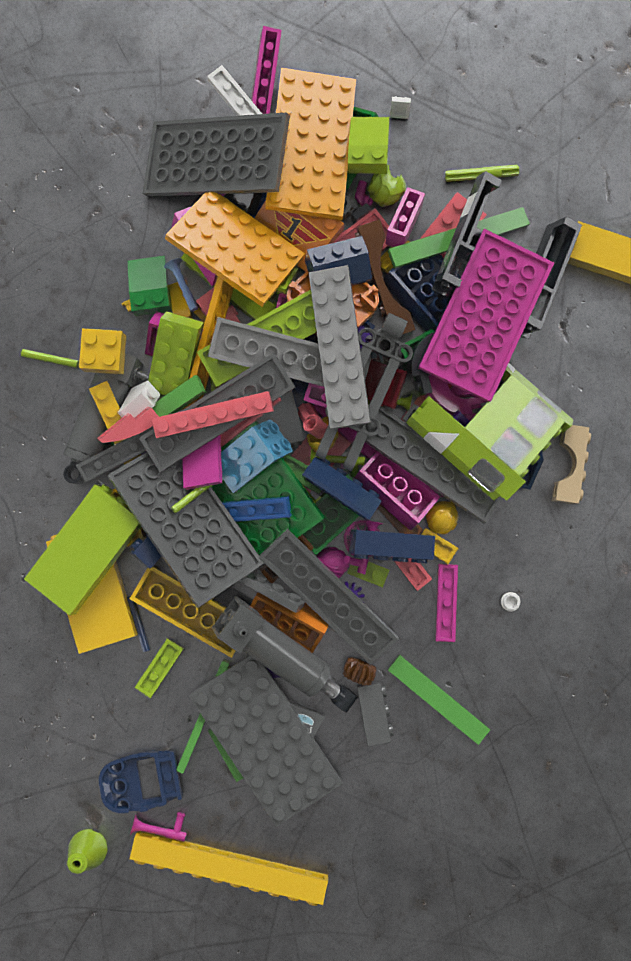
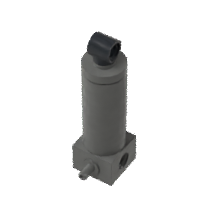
[63,353,149,485]

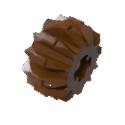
[343,657,376,686]

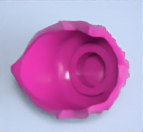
[316,547,349,578]

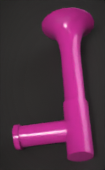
[344,519,382,574]
[130,812,186,842]

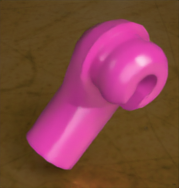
[355,180,373,206]

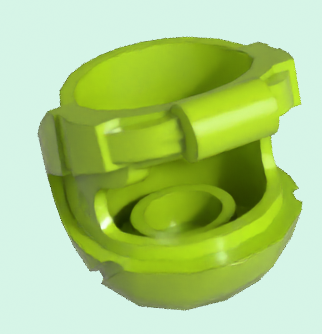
[367,165,406,207]

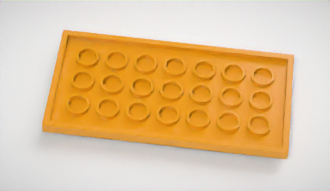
[265,68,356,220]

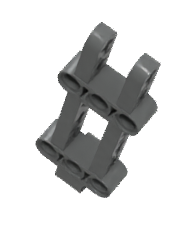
[315,313,413,471]

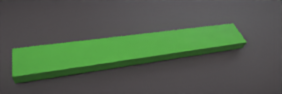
[387,207,530,269]

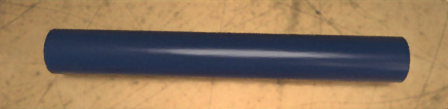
[126,596,150,652]

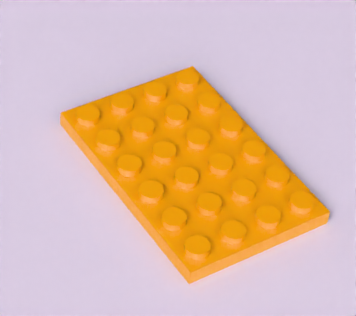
[165,192,305,307]

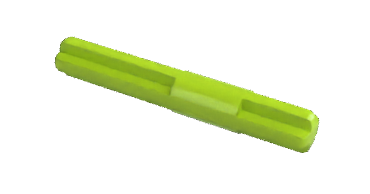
[445,165,519,182]

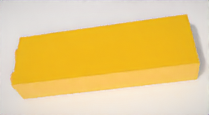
[568,221,631,284]

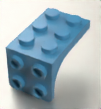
[221,420,293,493]

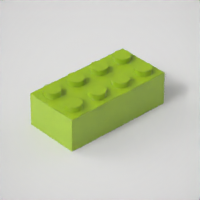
[148,312,204,395]

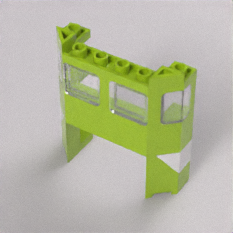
[406,363,573,501]

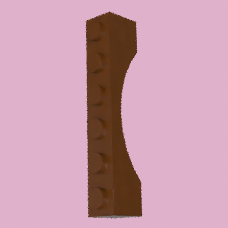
[355,219,416,335]

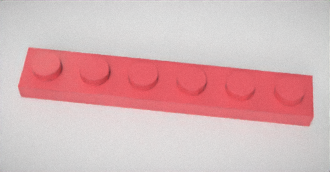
[152,391,274,438]

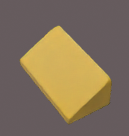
[169,280,193,319]

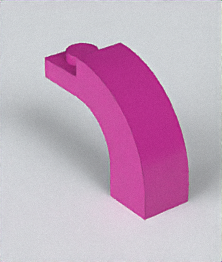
[425,375,486,416]

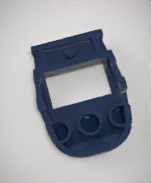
[99,750,183,813]

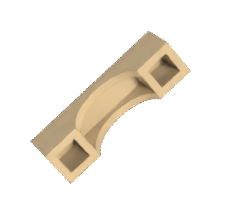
[552,425,591,504]

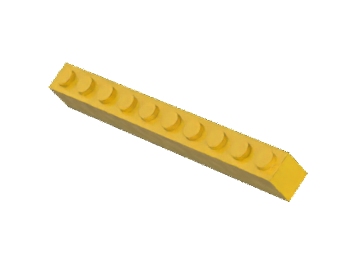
[129,831,328,906]

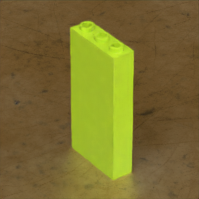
[24,484,141,616]

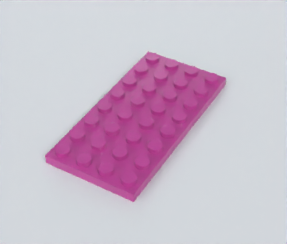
[418,228,554,402]

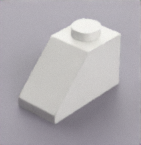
[118,381,160,417]

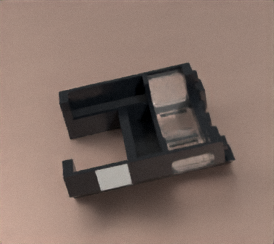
[432,171,582,339]

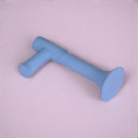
[164,258,198,312]

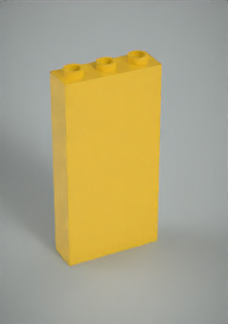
[46,535,138,654]

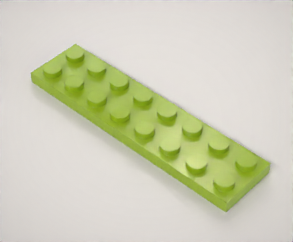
[197,290,317,387]

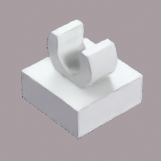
[390,96,411,119]

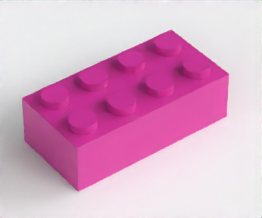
[353,451,440,530]

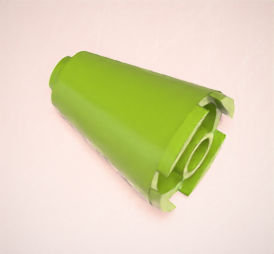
[67,829,108,874]

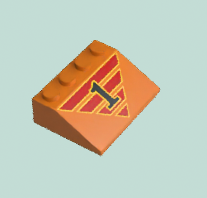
[255,201,344,272]

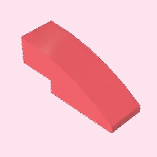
[97,407,159,443]

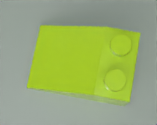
[348,117,389,174]

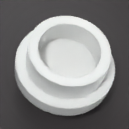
[501,592,520,611]

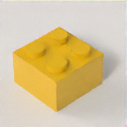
[79,328,126,374]

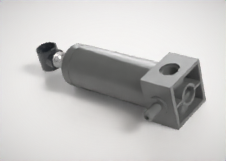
[212,595,358,713]

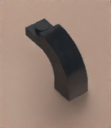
[407,332,435,396]

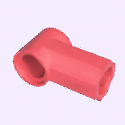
[298,402,328,439]

